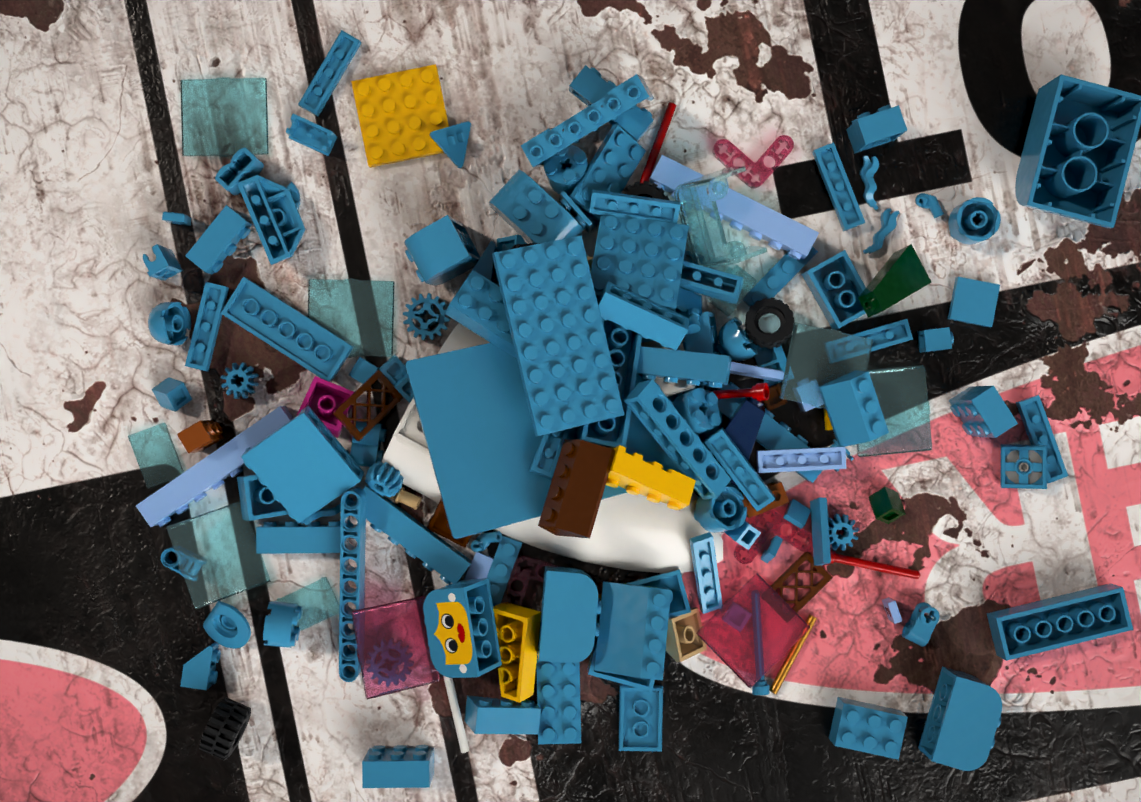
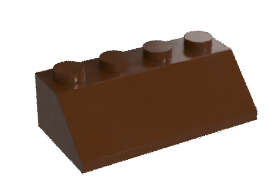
[538,439,615,538]

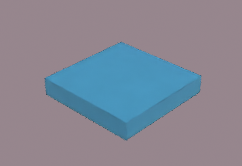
[948,277,1000,327]

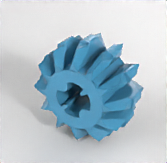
[221,362,259,399]
[365,461,404,498]
[828,514,859,551]

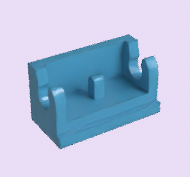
[286,114,337,156]
[143,244,183,281]

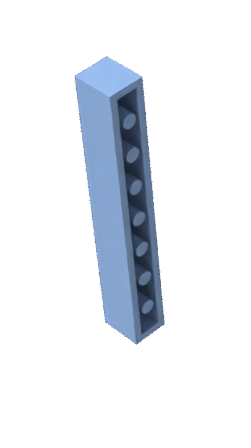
[650,155,819,260]
[136,406,293,527]

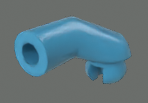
[915,193,944,219]
[471,531,502,553]

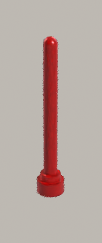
[682,383,769,401]
[826,548,921,579]

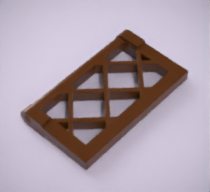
[333,370,403,441]
[760,551,833,623]

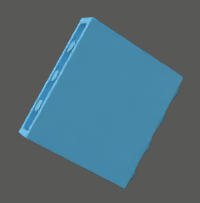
[241,405,364,523]

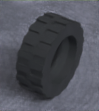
[745,298,794,349]

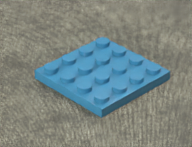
[591,215,689,311]

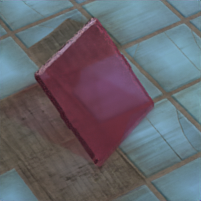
[696,573,810,688]
[352,596,440,700]

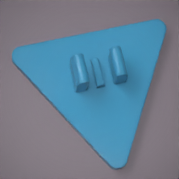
[430,121,471,168]

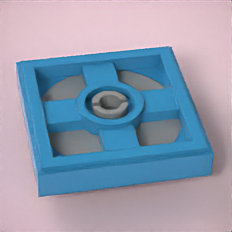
[1000,444,1047,489]

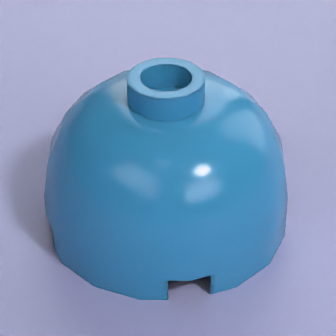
[148,302,191,345]
[717,317,758,361]

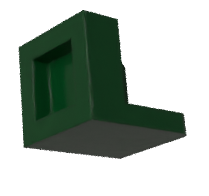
[869,487,906,524]

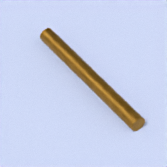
[770,614,817,695]

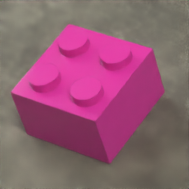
[297,376,354,438]

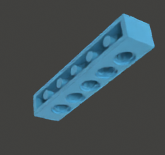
[624,379,731,500]

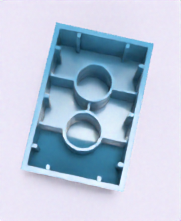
[1015,75,1141,228]

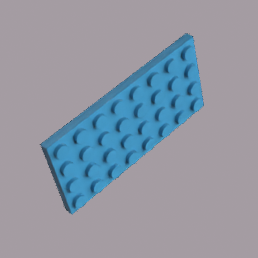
[492,235,625,436]

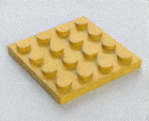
[351,64,449,168]

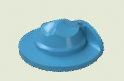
[203,600,251,649]

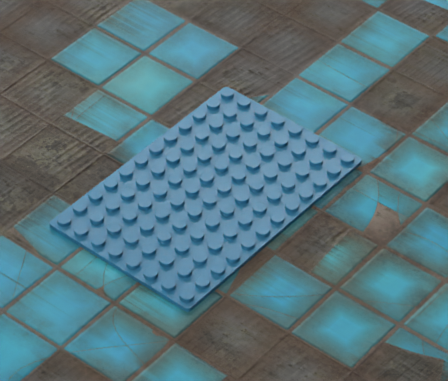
[405,343,682,539]

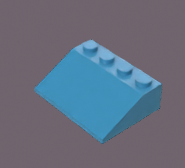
[594,581,671,681]

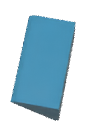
[626,569,691,618]

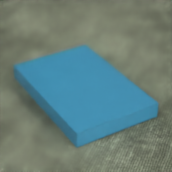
[618,684,663,752]

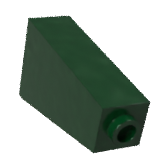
[858,244,931,318]

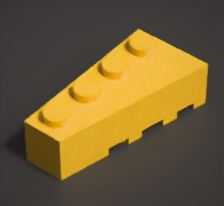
[606,445,696,510]
[493,602,541,703]

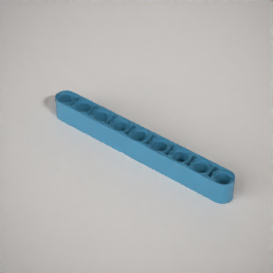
[339,487,366,682]

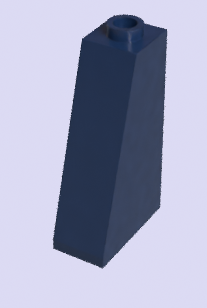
[708,397,765,487]

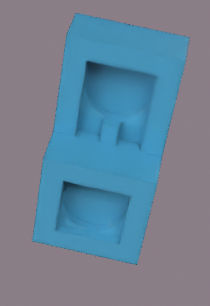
[379,354,413,403]

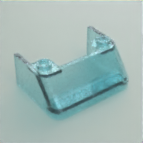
[674,166,767,268]

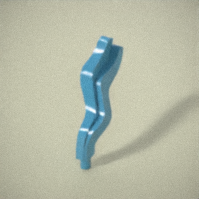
[860,156,879,210]
[863,208,900,254]
[301,498,354,525]

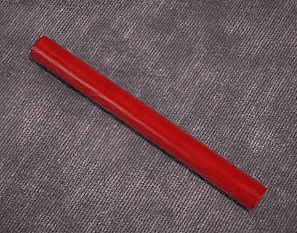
[640,102,677,183]

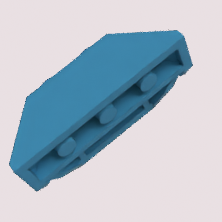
[237,175,306,265]

